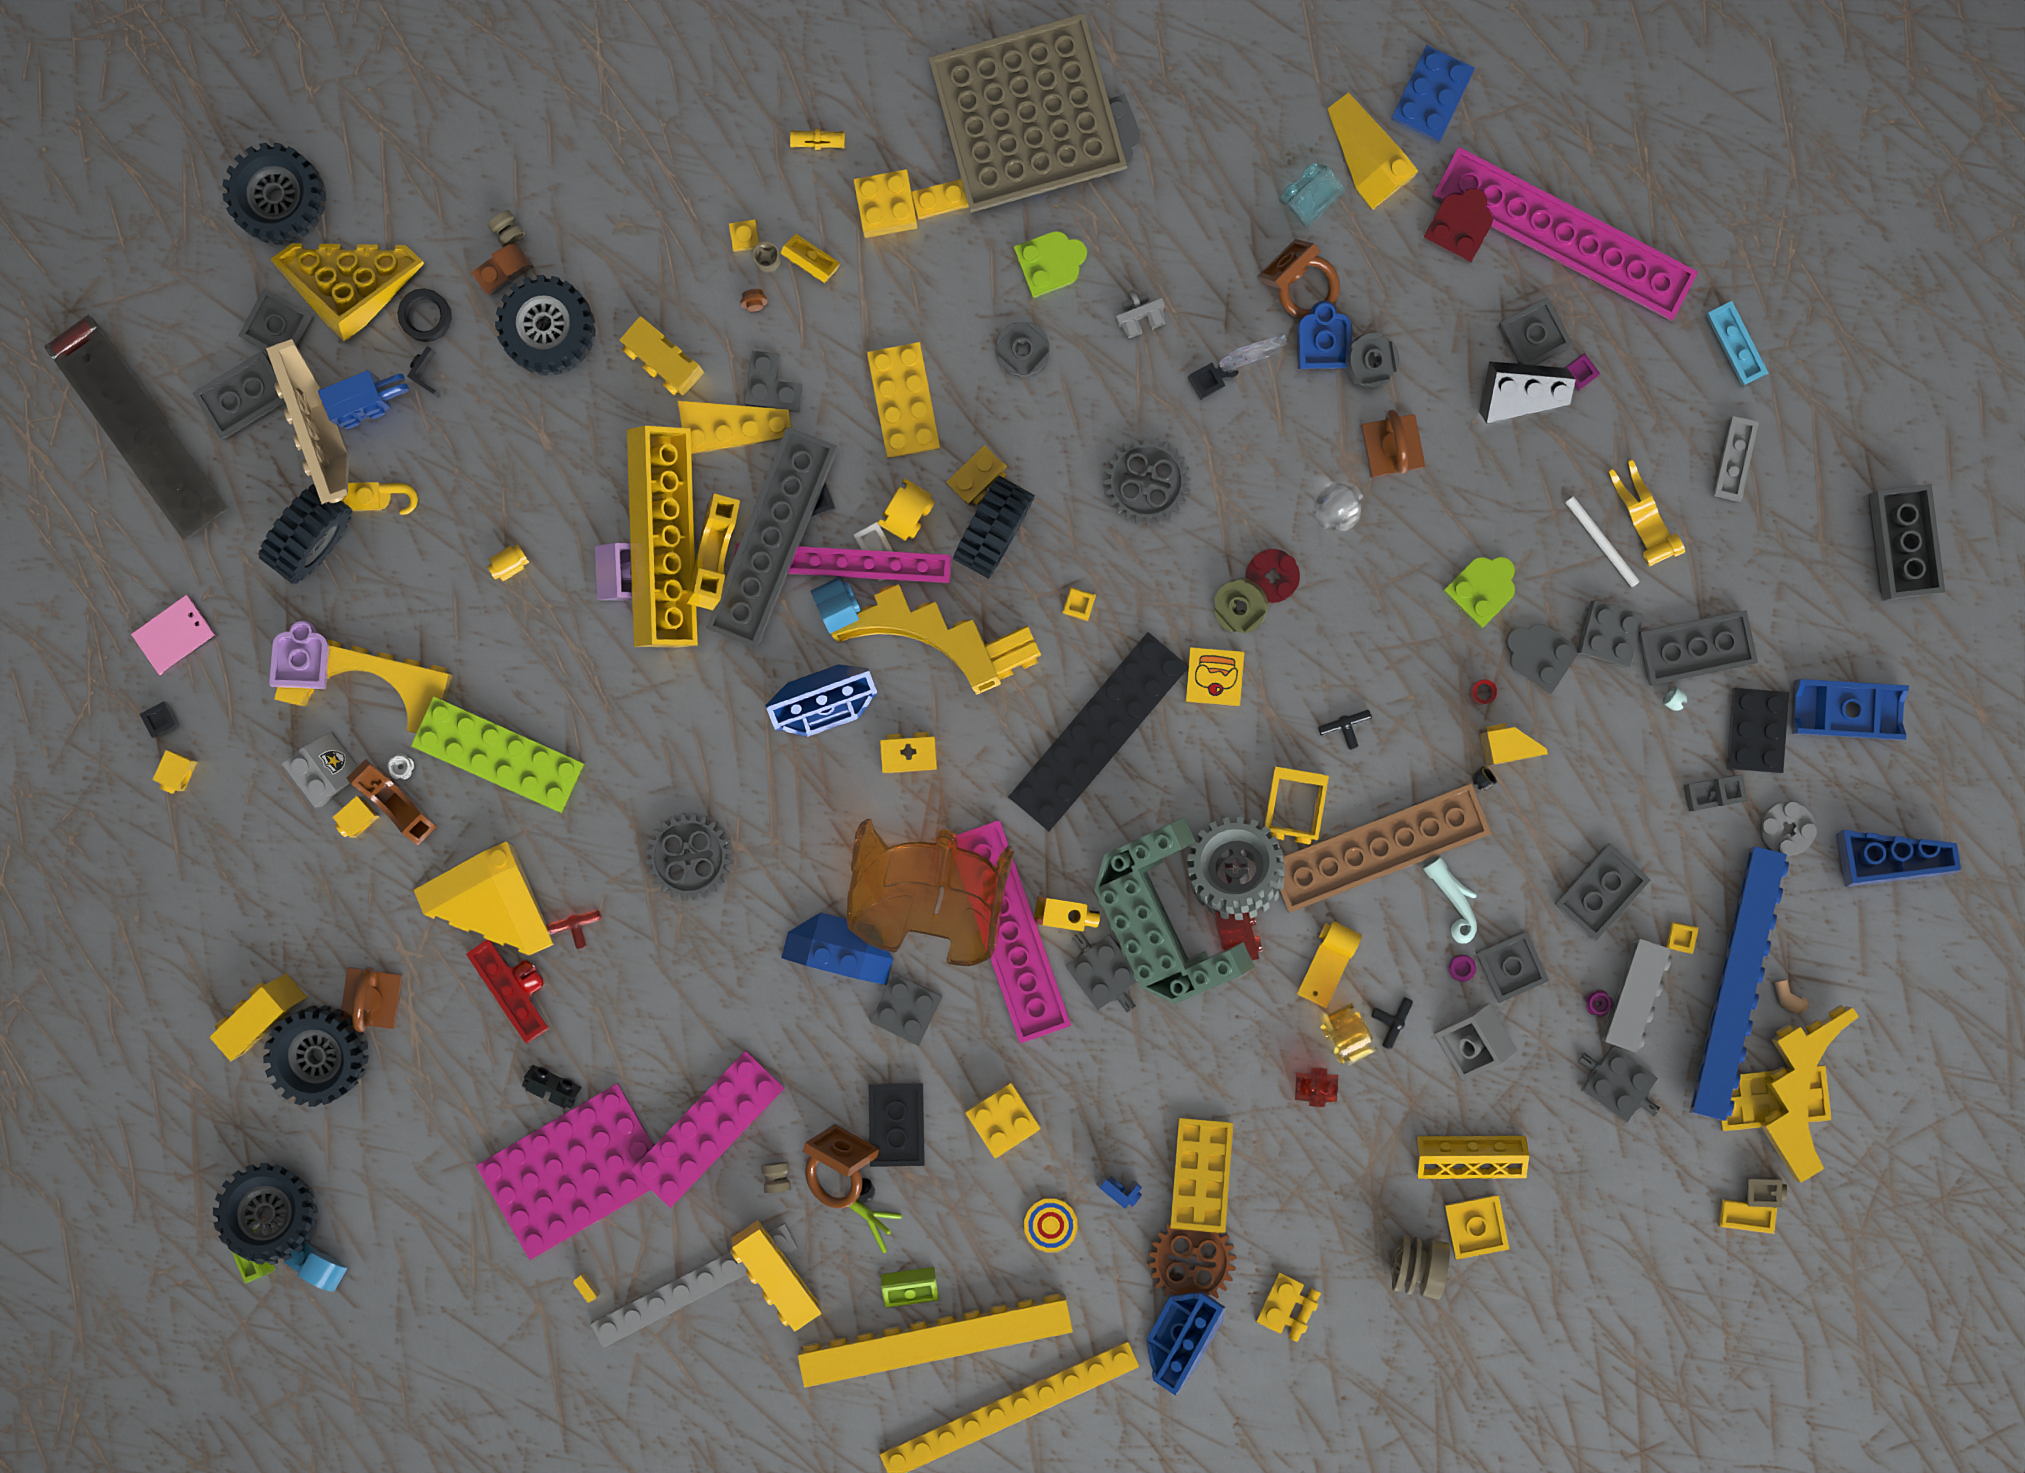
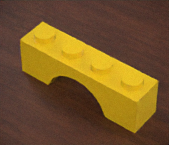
[687,493,740,610]

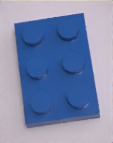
[1391,45,1475,142]

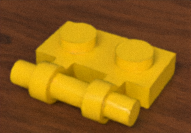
[1255,1272,1321,1342]

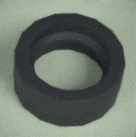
[397,288,452,342]

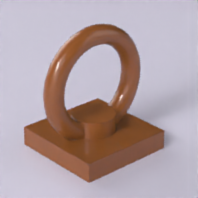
[1257,239,1340,319]
[1361,410,1425,478]
[341,967,403,1032]
[803,1124,879,1209]

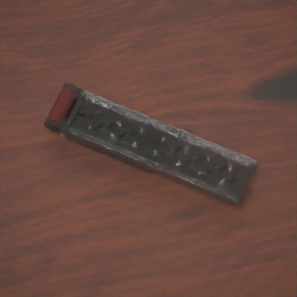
[44,314,230,541]

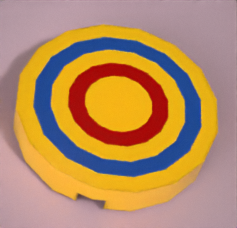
[1024,1198,1078,1252]

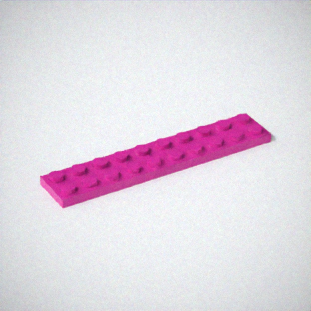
[1433,147,1698,321]

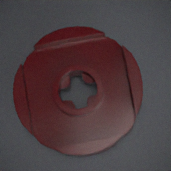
[1245,549,1300,604]

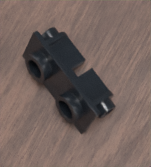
[522,1065,582,1109]

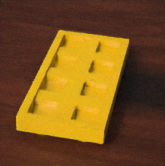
[867,342,940,459]
[1720,1065,1831,1131]
[1170,1118,1233,1233]

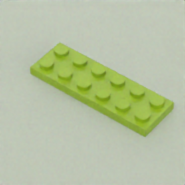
[411,696,584,813]

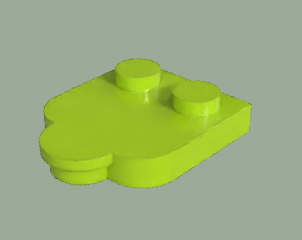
[1014,231,1087,298]
[1443,557,1515,629]

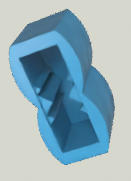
[810,577,861,634]

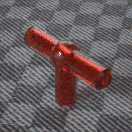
[547,910,602,949]

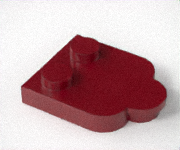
[1424,188,1493,262]

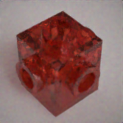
[1295,1067,1338,1107]

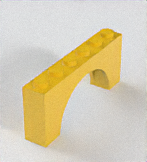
[274,639,453,733]

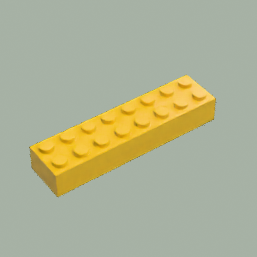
[627,426,698,648]

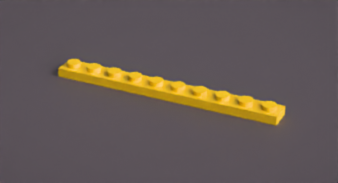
[879,1340,1139,1473]

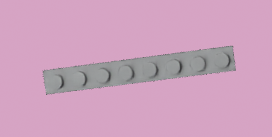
[590,1223,798,1348]

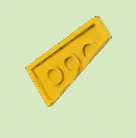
[678,401,792,454]

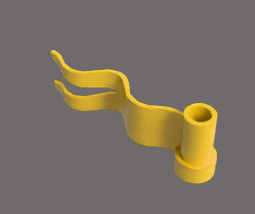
[1608,459,1685,567]

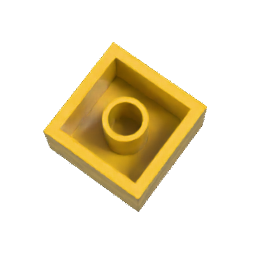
[854,169,918,238]
[965,1081,1041,1159]

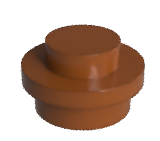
[740,289,768,312]

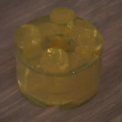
[1320,1003,1378,1066]

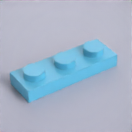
[1706,301,1768,386]

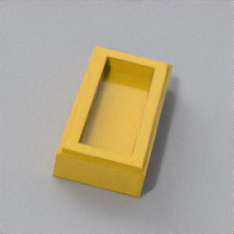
[1718,1199,1777,1234]

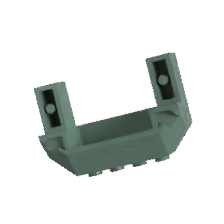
[1094,817,1255,1004]

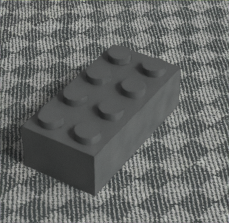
[1869,484,1945,601]

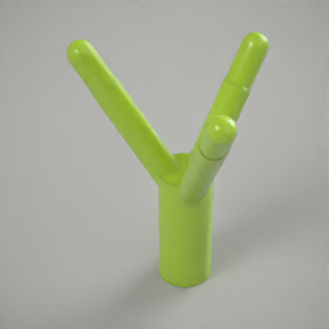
[849,1200,902,1253]

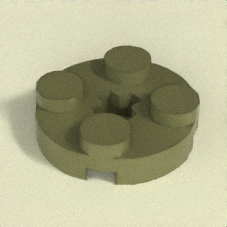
[1214,577,1270,633]

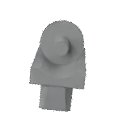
[1116,290,1165,338]

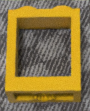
[1263,766,1329,845]

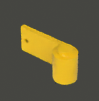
[1297,920,1362,1009]

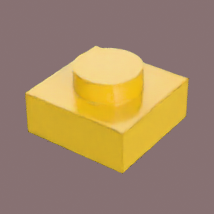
[729,219,760,252]

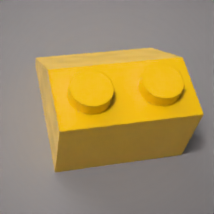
[1480,723,1548,766]

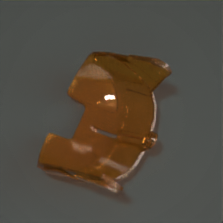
[847,818,1014,966]

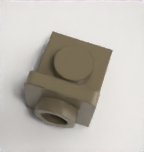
[1748,1177,1787,1207]

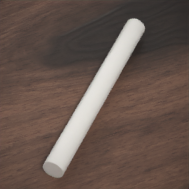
[1565,496,1640,588]

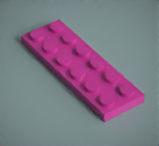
[631,1051,784,1208]

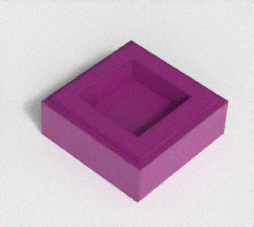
[1564,353,1600,391]

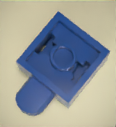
[318,370,409,429]

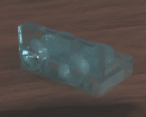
[1279,163,1346,227]

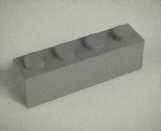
[1600,938,1672,1053]

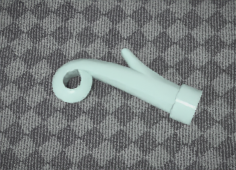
[1423,856,1477,943]

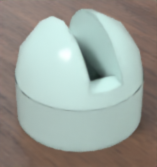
[1663,686,1687,711]

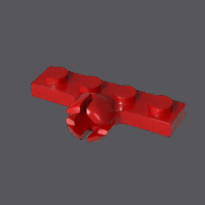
[466,940,550,1044]

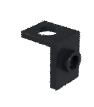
[407,346,441,398]

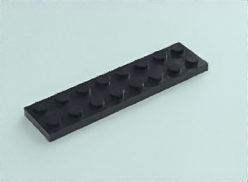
[1008,632,1189,832]

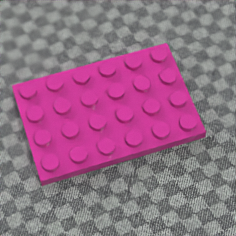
[476,1083,654,1260]

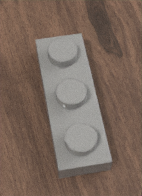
[1713,416,1759,502]

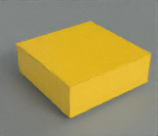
[1062,587,1096,621]
[1665,921,1699,954]
[573,1272,600,1303]

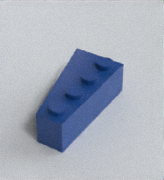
[1836,830,1961,887]

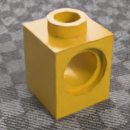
[152,750,197,794]
[332,796,380,838]

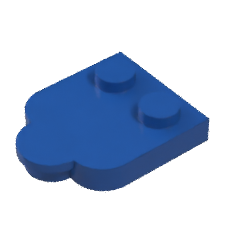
[1297,301,1352,369]

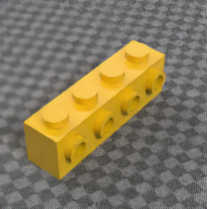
[730,1220,822,1332]

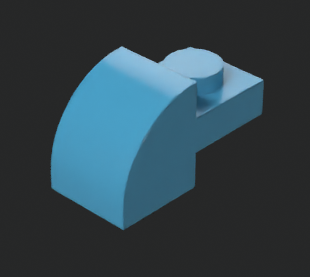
[284,1241,347,1292]

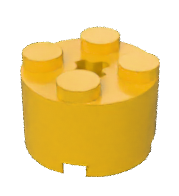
[877,478,935,541]

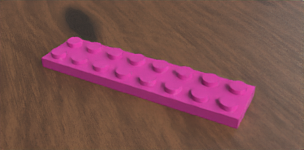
[949,820,1071,1044]

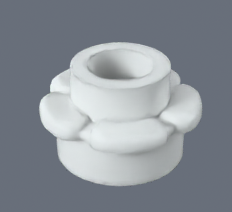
[387,753,414,780]

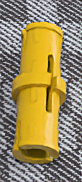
[790,128,845,150]

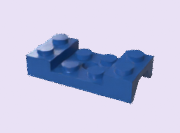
[1792,679,1909,740]

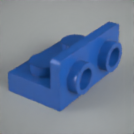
[1096,1176,1142,1209]

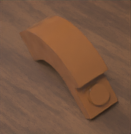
[347,759,437,846]

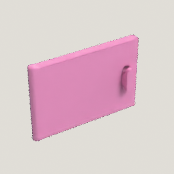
[131,595,216,675]

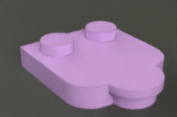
[269,620,329,689]

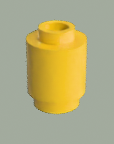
[487,544,529,581]

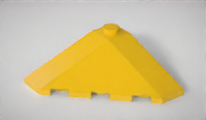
[271,243,424,341]
[414,841,554,955]

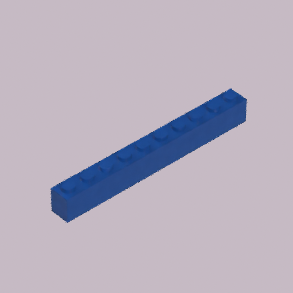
[1689,846,1789,1121]

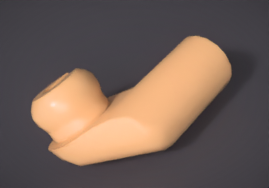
[1774,979,1809,1014]

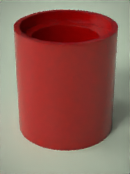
[1469,679,1497,705]

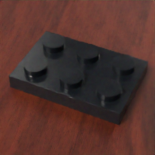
[1727,688,1789,773]
[868,1083,925,1167]

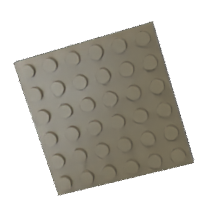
[928,13,1127,213]

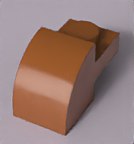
[471,243,534,296]

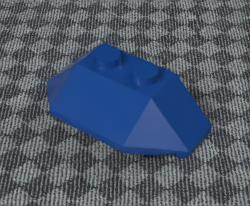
[765,664,877,737]
[781,912,893,985]
[1146,1292,1226,1396]

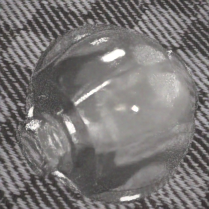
[1313,482,1363,531]

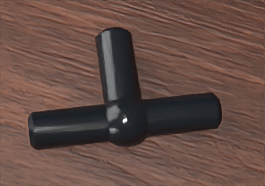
[1318,710,1372,750]
[1371,997,1413,1050]

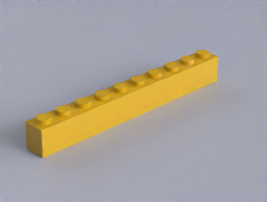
[798,1293,1073,1388]

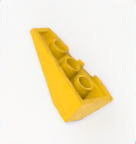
[1327,92,1418,210]

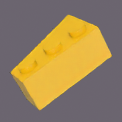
[619,316,704,396]
[209,973,308,1062]

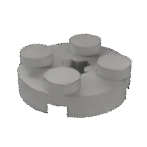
[1760,802,1817,856]

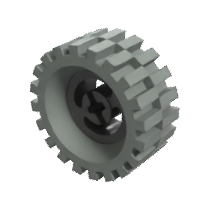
[1187,816,1285,920]

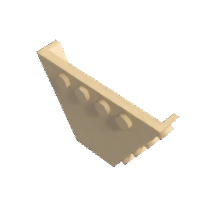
[266,339,349,504]

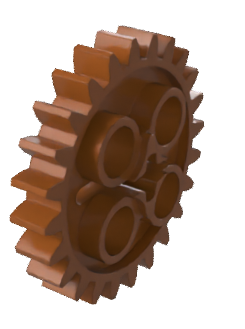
[1148,1223,1237,1298]

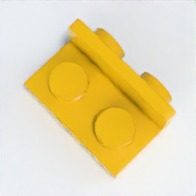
[946,445,1007,506]

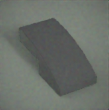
[1684,774,1748,812]

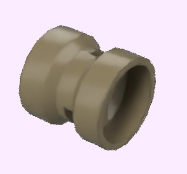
[487,210,525,247]
[752,241,781,273]
[761,1162,791,1193]

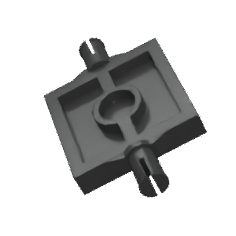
[1066,932,1137,1013]
[1578,1046,1660,1123]

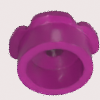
[1586,990,1613,1017]

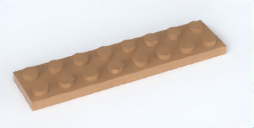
[1279,783,1492,913]

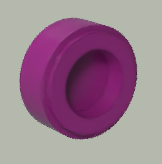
[1448,954,1476,982]

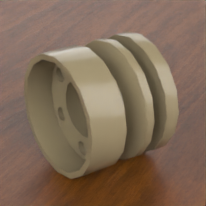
[1391,1234,1450,1300]

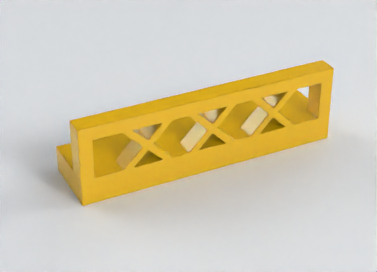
[1416,1136,1529,1179]

